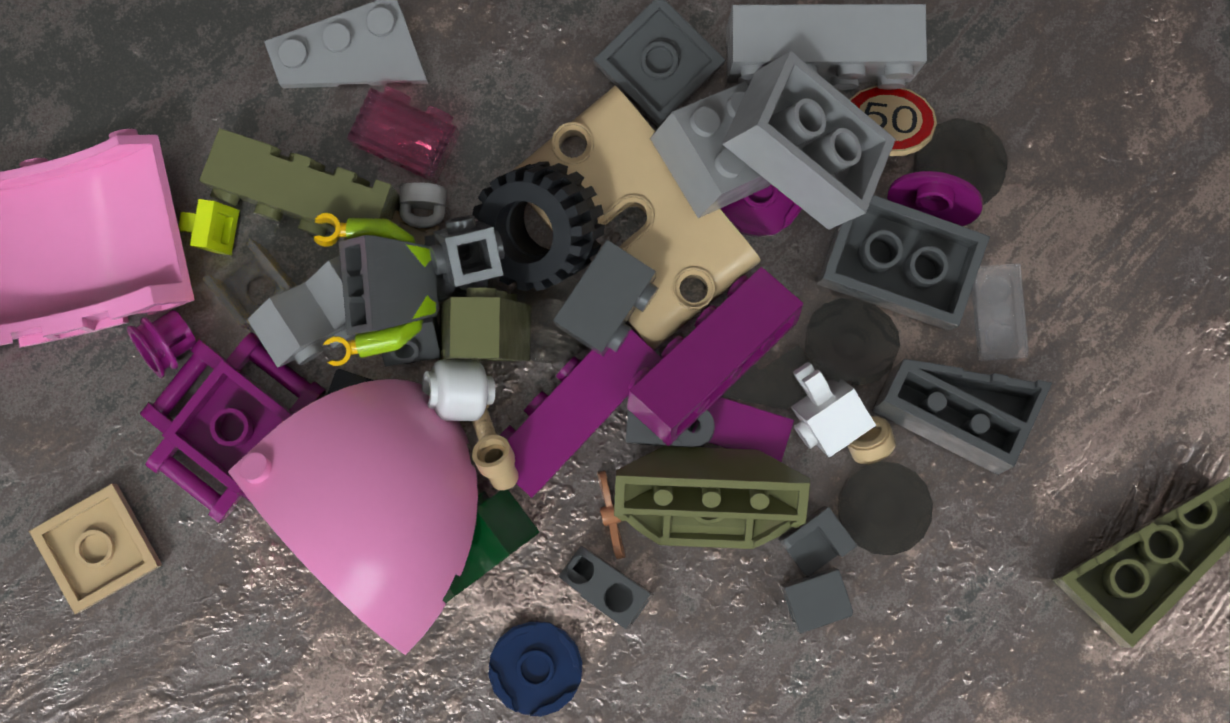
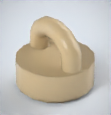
[847,416,896,464]

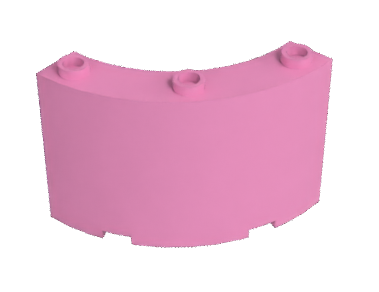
[0,129,195,348]

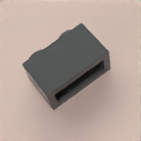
[553,240,659,357]

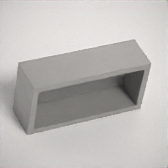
[726,4,927,90]

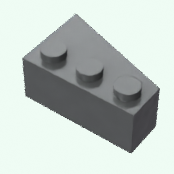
[872,359,1053,475]

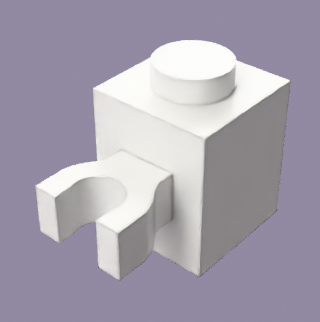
[791,362,876,458]

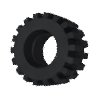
[472,161,605,291]

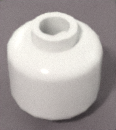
[422,359,495,421]

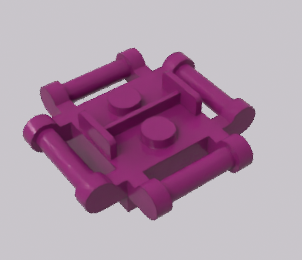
[140,332,326,524]

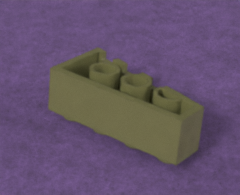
[199,128,400,240]
[1052,476,1230,648]

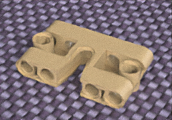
[512,86,761,350]

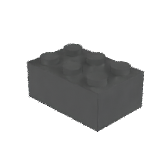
[816,195,990,331]

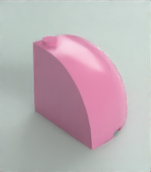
[228,379,478,655]

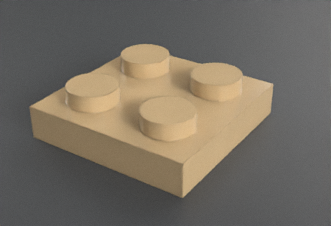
[29,484,163,614]

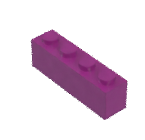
[627,267,803,447]
[500,330,662,498]

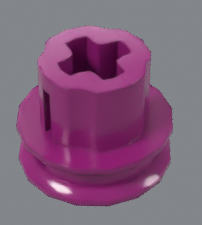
[127,310,196,378]

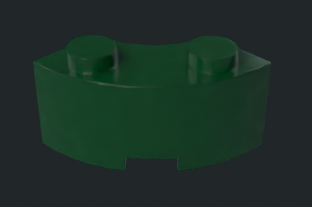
[442,489,540,603]

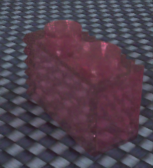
[347,86,460,184]

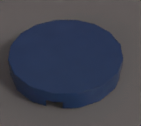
[488,620,583,717]

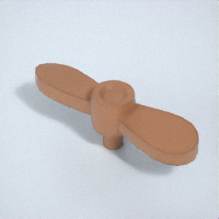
[597,470,626,559]

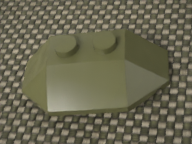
[614,446,810,549]

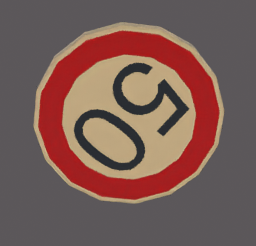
[849,86,937,156]

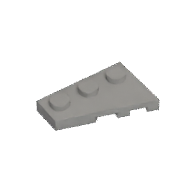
[264,0,428,88]

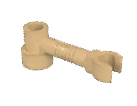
[471,405,519,490]

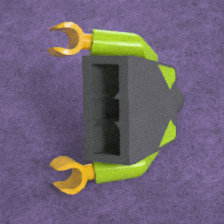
[314,213,455,366]

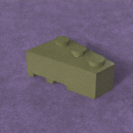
[439,288,531,361]

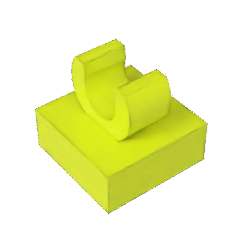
[178,199,240,256]

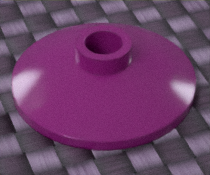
[887,171,983,226]

